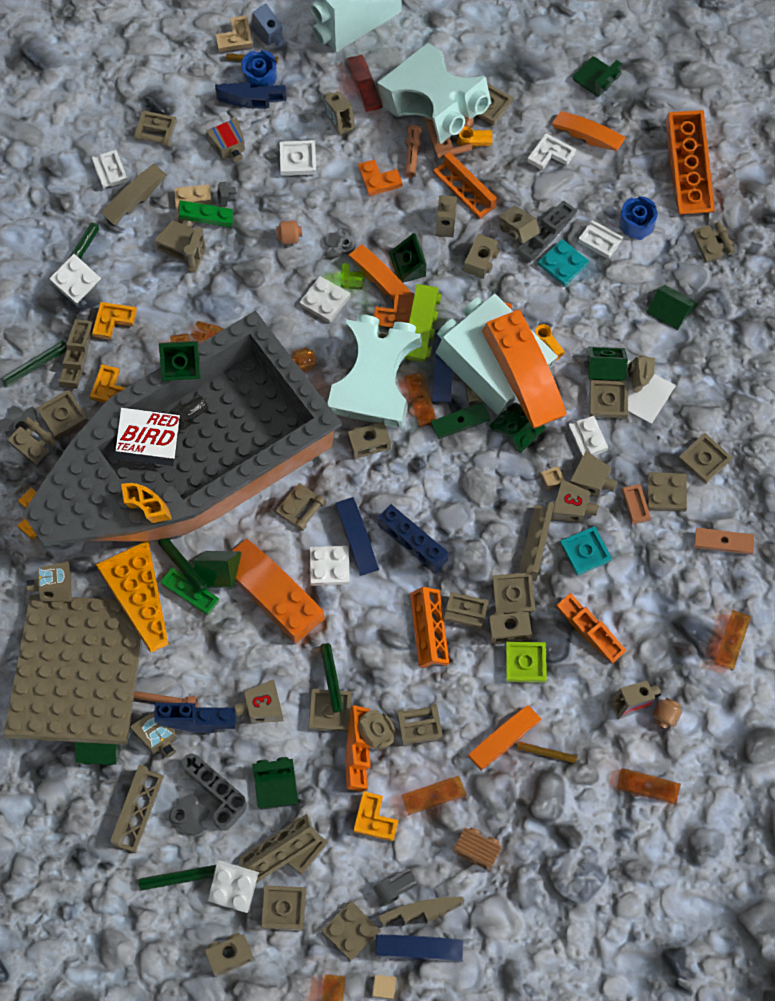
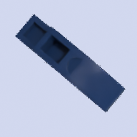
[215,82,287,109]
[154,703,236,733]

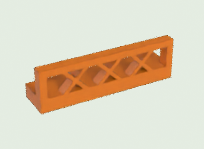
[433,152,497,219]
[410,587,449,668]

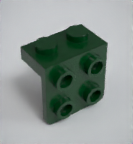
[573,56,622,98]
[490,403,546,453]
[252,757,298,809]

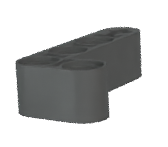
[182,753,247,831]

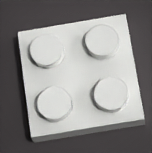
[280,140,316,176]
[49,254,101,305]
[300,276,350,323]
[310,546,350,586]
[208,860,259,913]

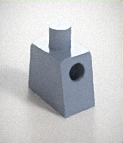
[251,3,286,47]

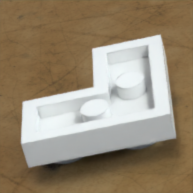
[527,133,576,170]

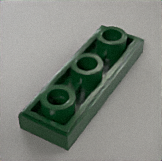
[431,402,490,439]

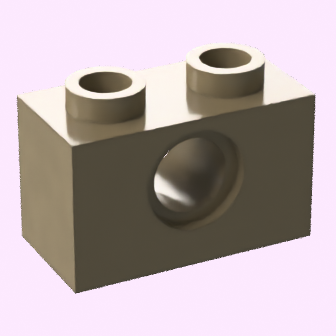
[498,205,540,243]
[464,234,500,279]
[348,422,391,459]
[488,610,532,645]
[205,933,255,977]

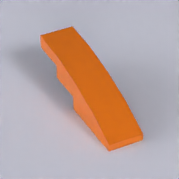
[552,111,625,151]
[348,244,410,302]
[555,593,627,664]
[346,705,371,792]
[467,705,542,771]

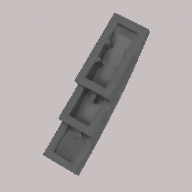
[516,200,578,263]

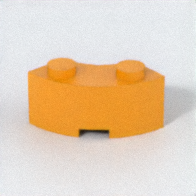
[121,483,172,523]

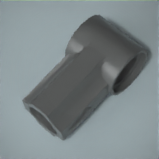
[373,868,418,906]

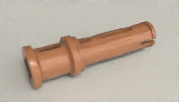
[405,125,422,178]

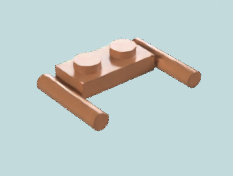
[423,116,472,159]

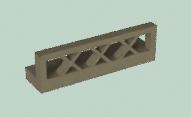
[518,502,555,581]
[110,764,164,853]
[239,814,322,883]

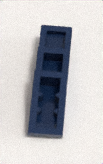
[432,329,453,403]
[335,497,379,576]
[375,934,463,962]

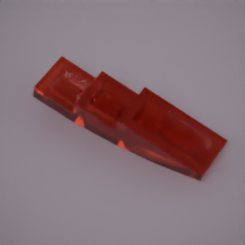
[346,54,383,112]

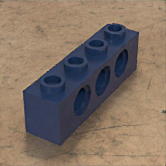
[378,504,449,574]

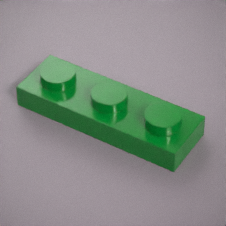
[178,200,233,228]
[160,567,219,616]

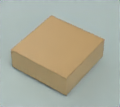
[540,466,565,491]
[373,975,396,999]

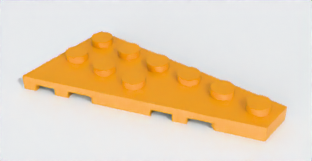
[96,541,169,653]

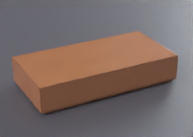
[621,484,651,525]

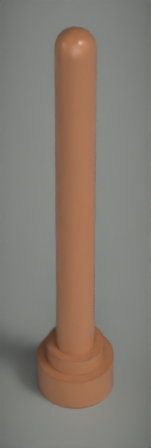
[134,691,198,707]

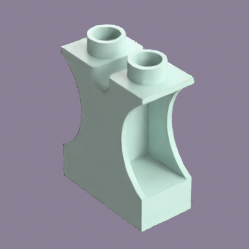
[378,43,491,144]
[328,314,422,429]

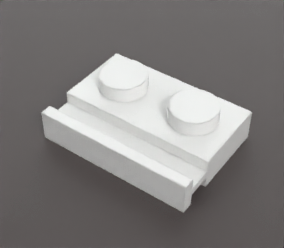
[92,150,128,189]
[578,220,623,259]
[568,416,608,458]

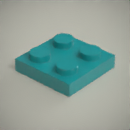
[538,239,589,287]
[560,526,612,576]

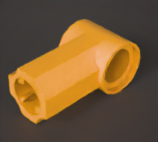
[457,126,492,146]
[535,324,565,361]

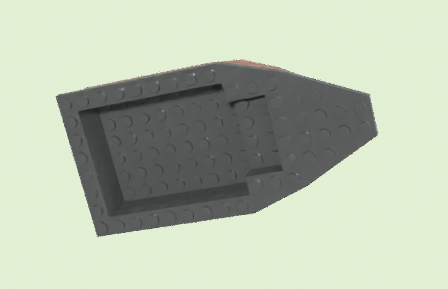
[23,310,342,546]

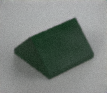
[389,233,426,283]
[646,285,696,330]
[159,341,201,381]
[193,551,241,589]

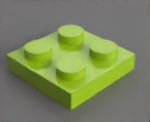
[506,642,547,683]

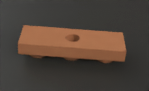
[694,528,754,555]

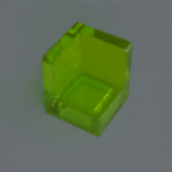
[340,263,364,290]

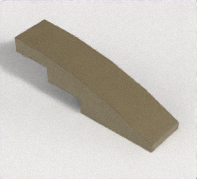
[101,164,167,225]
[59,319,93,389]
[378,897,465,928]

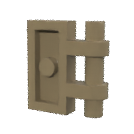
[692,221,735,263]
[7,417,57,466]

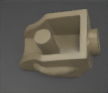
[628,355,655,393]

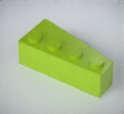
[404,284,442,363]

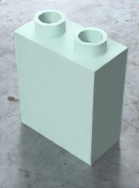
[310,0,402,53]
[435,294,558,416]

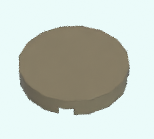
[358,710,395,750]

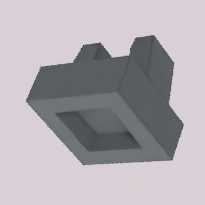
[217,182,236,207]

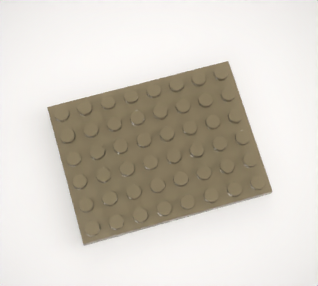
[4,595,142,745]

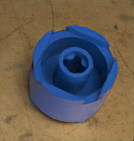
[242,50,277,88]
[619,196,658,240]

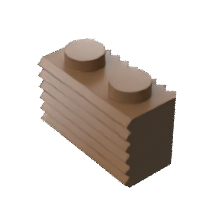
[453,827,502,872]

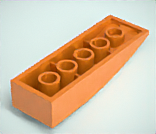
[665,110,715,215]
[482,309,567,429]
[232,538,325,644]

